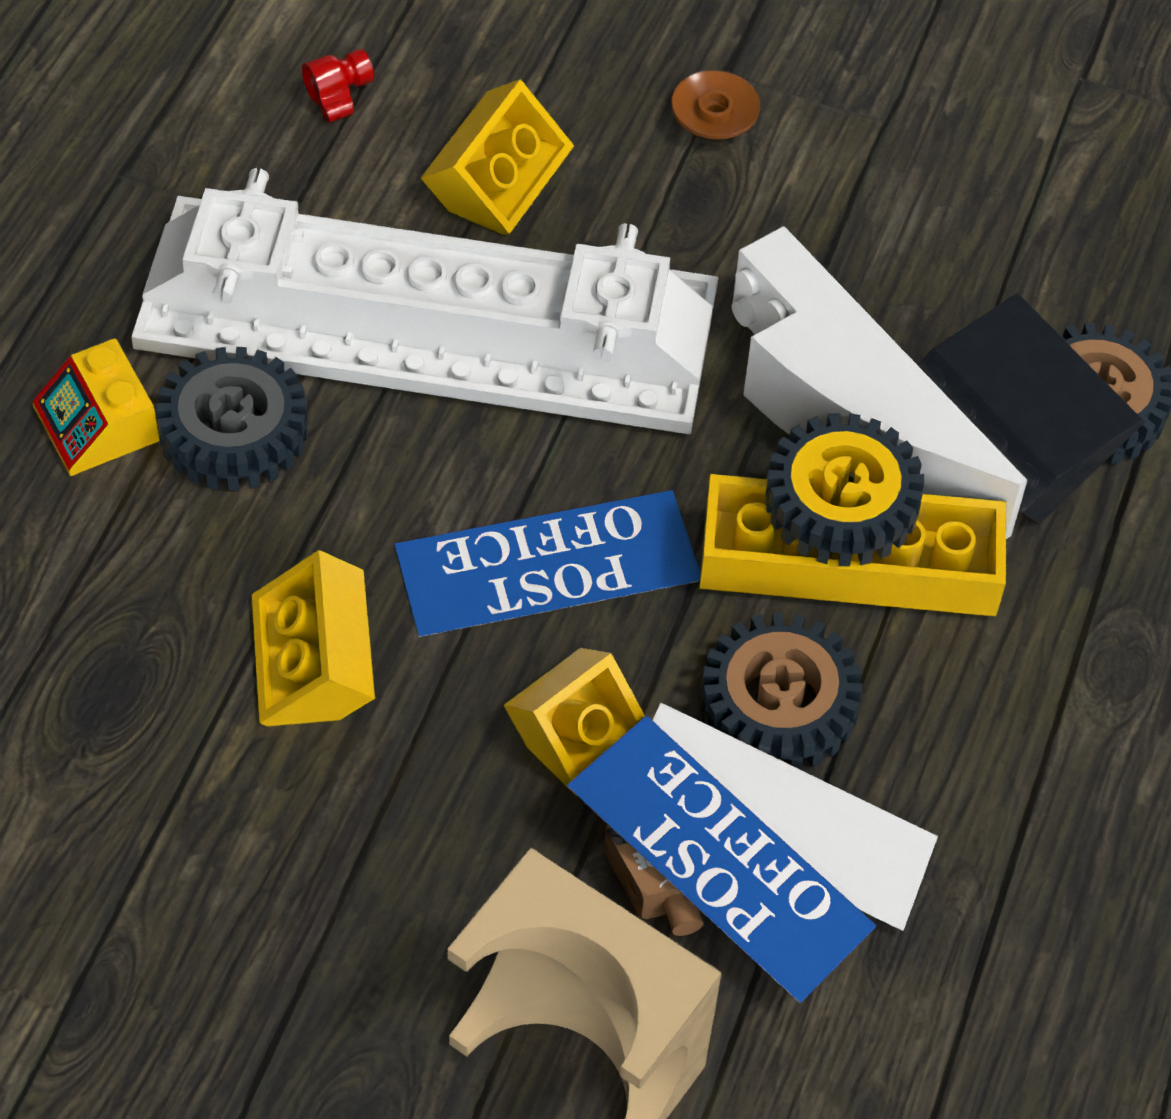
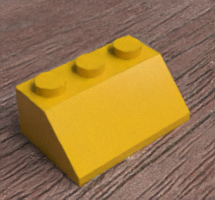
[421,79,574,235]
[252,550,375,726]

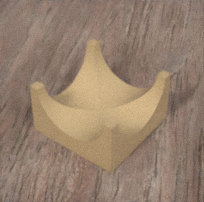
[448,848,721,1119]

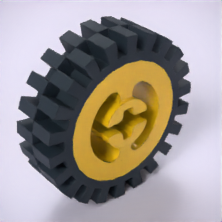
[765,413,924,566]

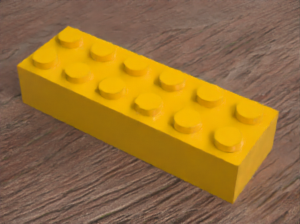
[699,474,1006,616]

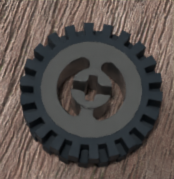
[156,346,308,491]

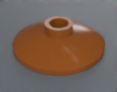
[672,71,760,139]

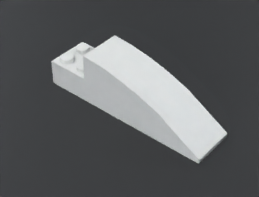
[732,226,1027,539]

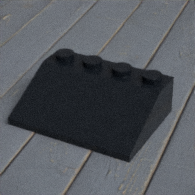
[917,293,1145,524]

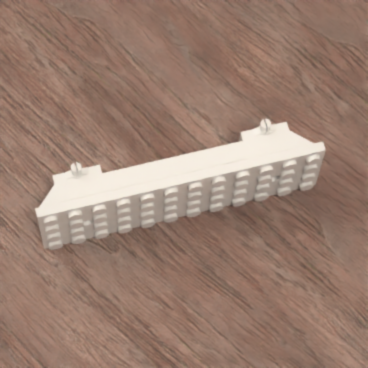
[131,168,718,434]

